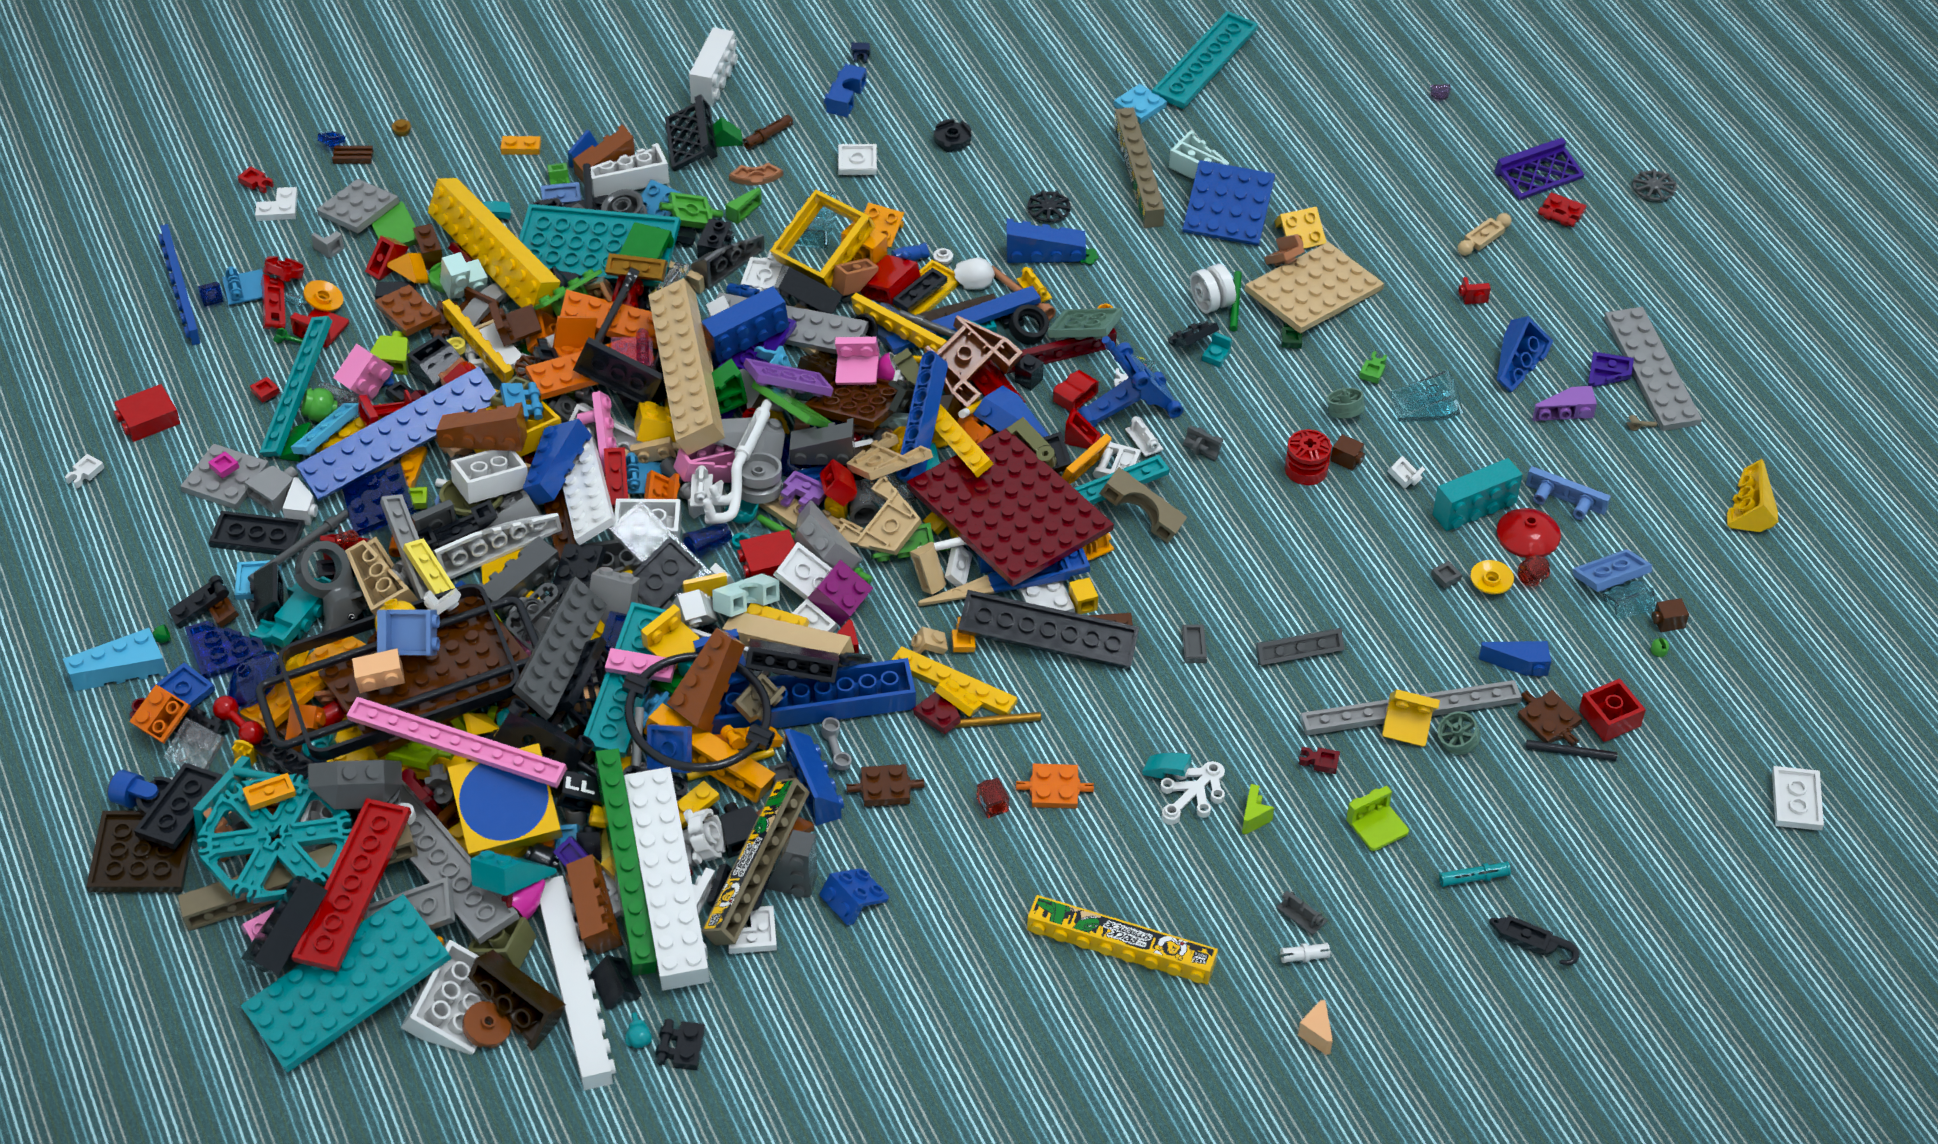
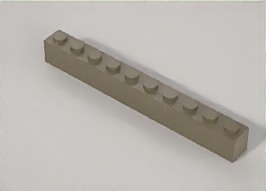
[178,821,418,931]

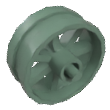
[1327,388,1365,419]
[1437,711,1481,755]

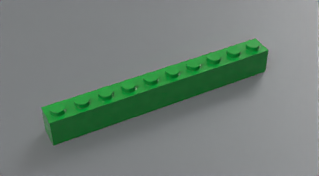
[595,748,657,976]

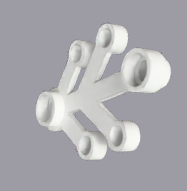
[1160,761,1225,825]

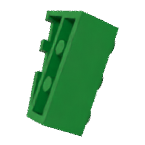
[712,359,748,415]

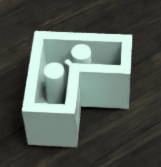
[440,252,488,300]

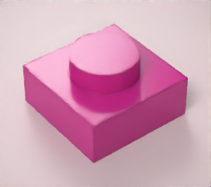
[208,451,239,479]

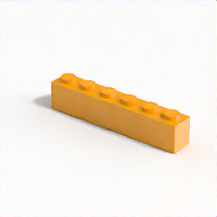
[643,703,775,804]

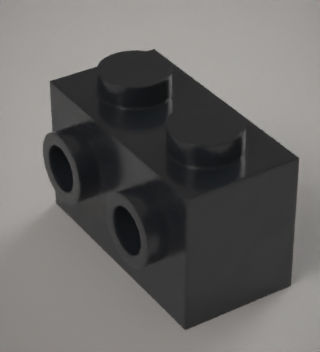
[697,219,734,259]

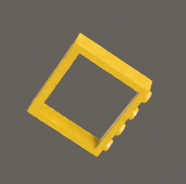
[770,189,876,288]

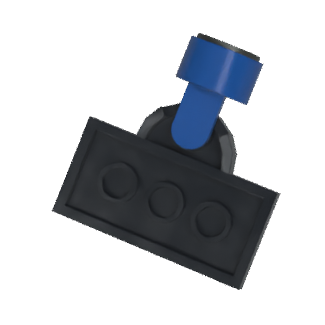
[107,763,224,850]

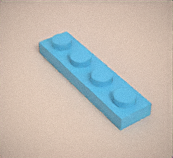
[291,403,358,456]

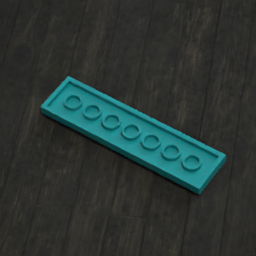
[1152,11,1258,109]
[584,602,666,758]

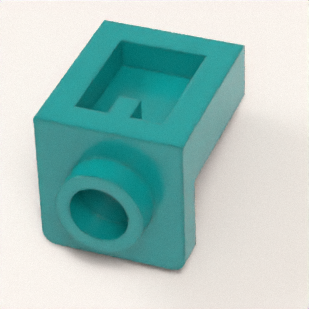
[1202,332,1232,368]

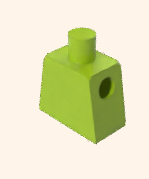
[370,331,410,375]

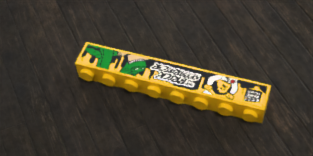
[1027,895,1218,985]

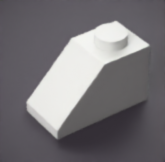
[282,477,318,525]

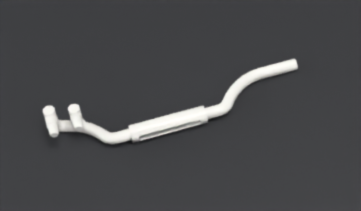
[703,388,797,524]

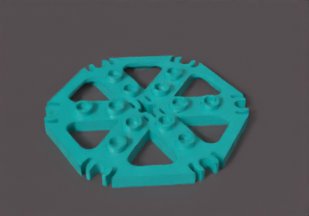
[197,774,352,904]

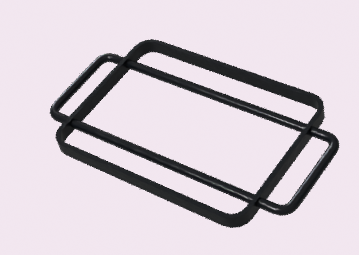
[255,584,539,761]

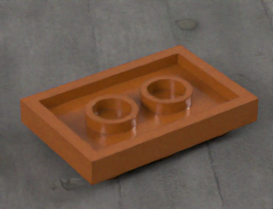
[375,284,441,337]

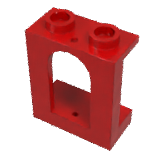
[358,390,414,427]

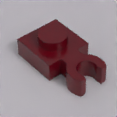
[1298,747,1340,774]

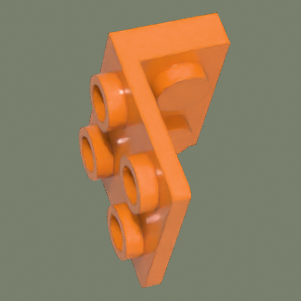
[553,316,597,357]

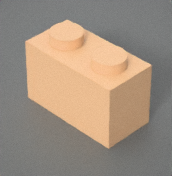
[352,648,405,693]

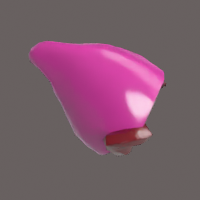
[502,879,545,920]

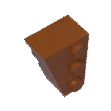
[573,124,635,184]

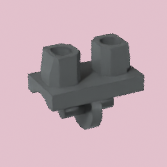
[1183,425,1223,460]
[424,764,454,805]

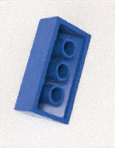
[784,728,844,826]

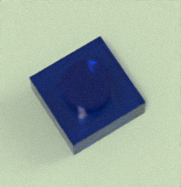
[318,131,345,147]

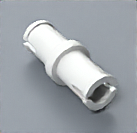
[1280,943,1330,963]

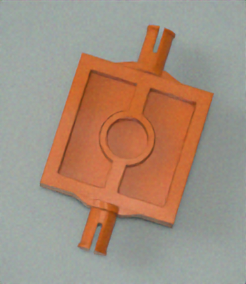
[1016,763,1094,809]

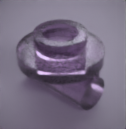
[1430,84,1451,100]

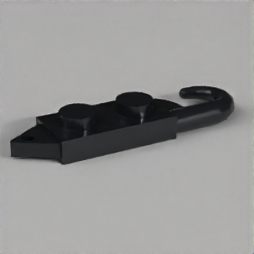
[1489,915,1580,966]

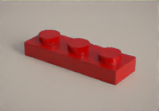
[604,447,628,508]

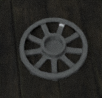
[1633,169,1677,201]

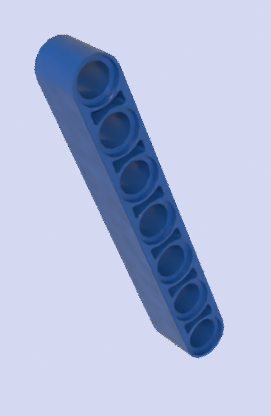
[896,350,948,484]

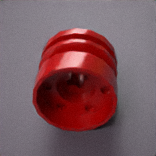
[1284,429,1332,486]

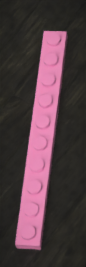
[347,697,567,788]

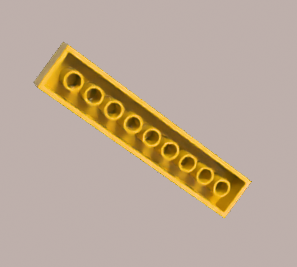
[428,178,561,314]

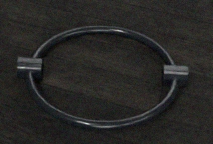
[622,652,775,772]

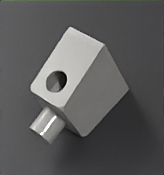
[244,466,298,515]

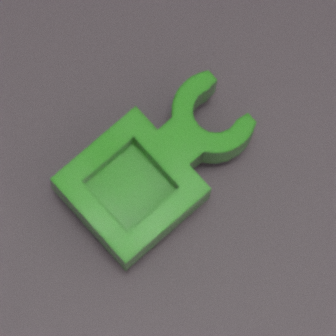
[1359,351,1387,384]

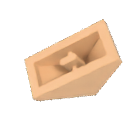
[1298,1000,1333,1055]

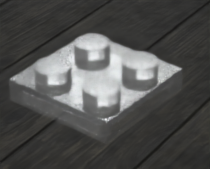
[163,718,226,770]

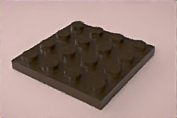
[86,811,195,892]

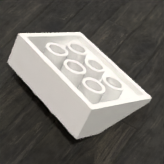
[401,940,494,1055]

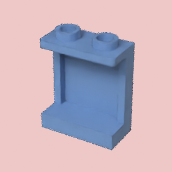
[377,609,440,656]

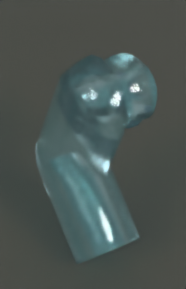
[284,292,308,306]

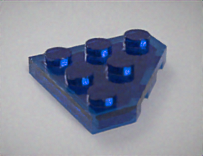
[185,621,268,679]

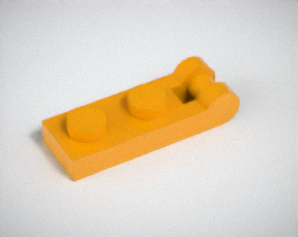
[390,446,428,491]
[721,725,784,749]

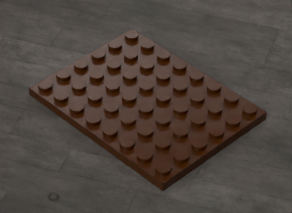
[318,596,529,758]

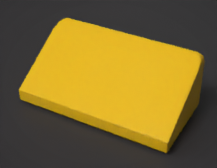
[682,572,727,597]

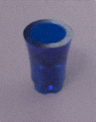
[682,523,732,560]

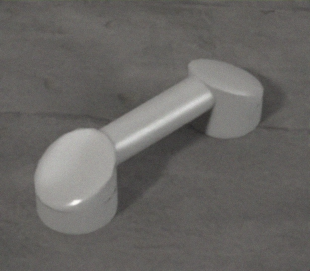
[821,717,852,770]

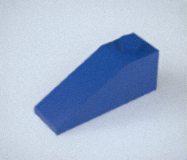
[1479,641,1551,676]

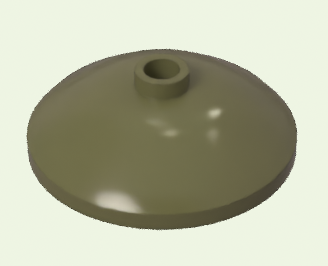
[439,479,504,517]

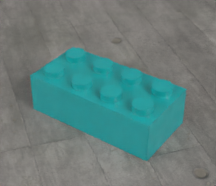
[1432,458,1523,531]

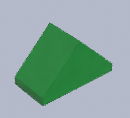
[713,117,743,147]

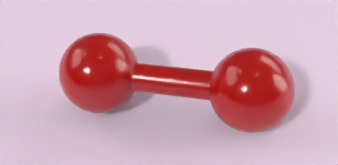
[213,695,264,746]

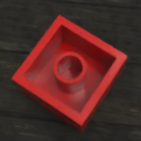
[1579,678,1646,742]

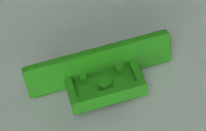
[534,269,602,317]
[871,523,951,562]

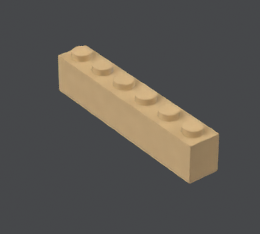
[722,613,854,667]

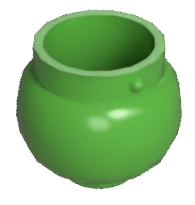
[301,388,338,423]

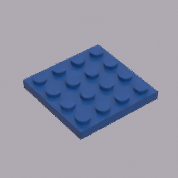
[1183,160,1275,246]

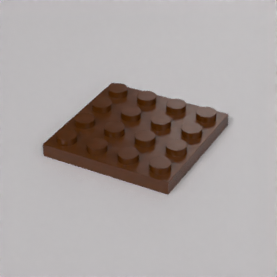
[804,378,898,429]

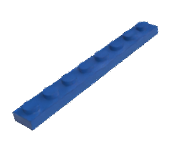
[158,224,201,345]

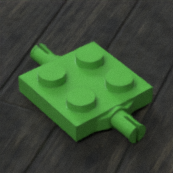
[659,192,723,229]

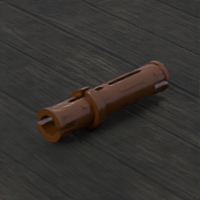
[742,114,793,150]

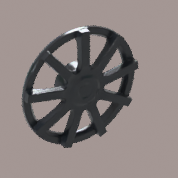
[1027,190,1071,222]

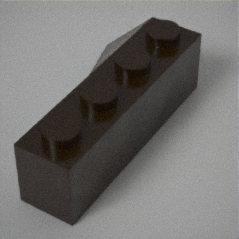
[468,950,566,1051]

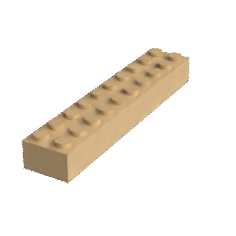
[648,278,725,455]

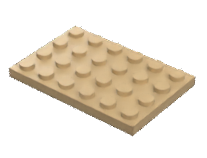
[1244,242,1384,333]

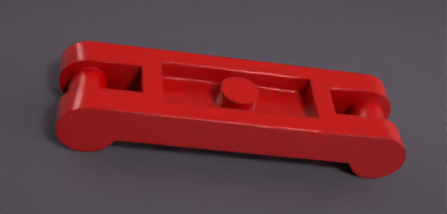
[261,274,286,329]

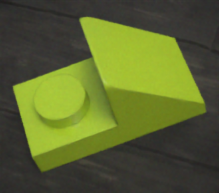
[1242,784,1274,834]

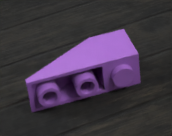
[1532,386,1597,421]

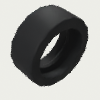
[1009,304,1049,345]

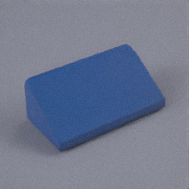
[568,130,598,168]

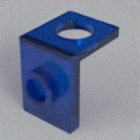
[198,282,224,307]

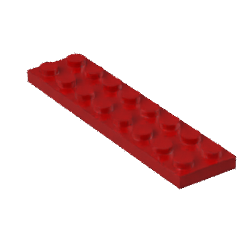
[291,798,412,972]

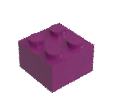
[808,559,873,626]

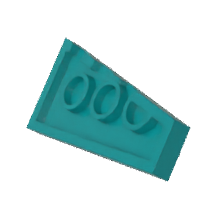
[193,756,252,847]

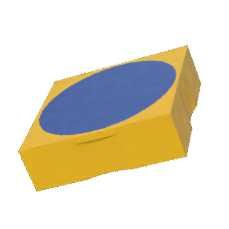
[448,743,563,858]

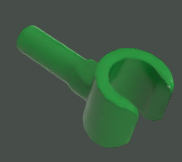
[273,328,303,344]

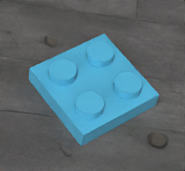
[1114,84,1167,124]

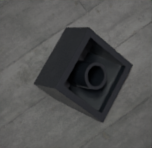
[250,562,284,622]

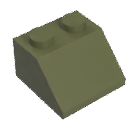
[467,917,537,969]

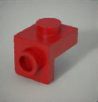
[1458,277,1491,304]

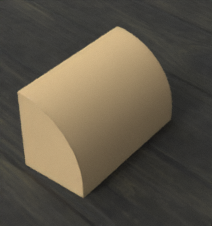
[910,541,947,594]

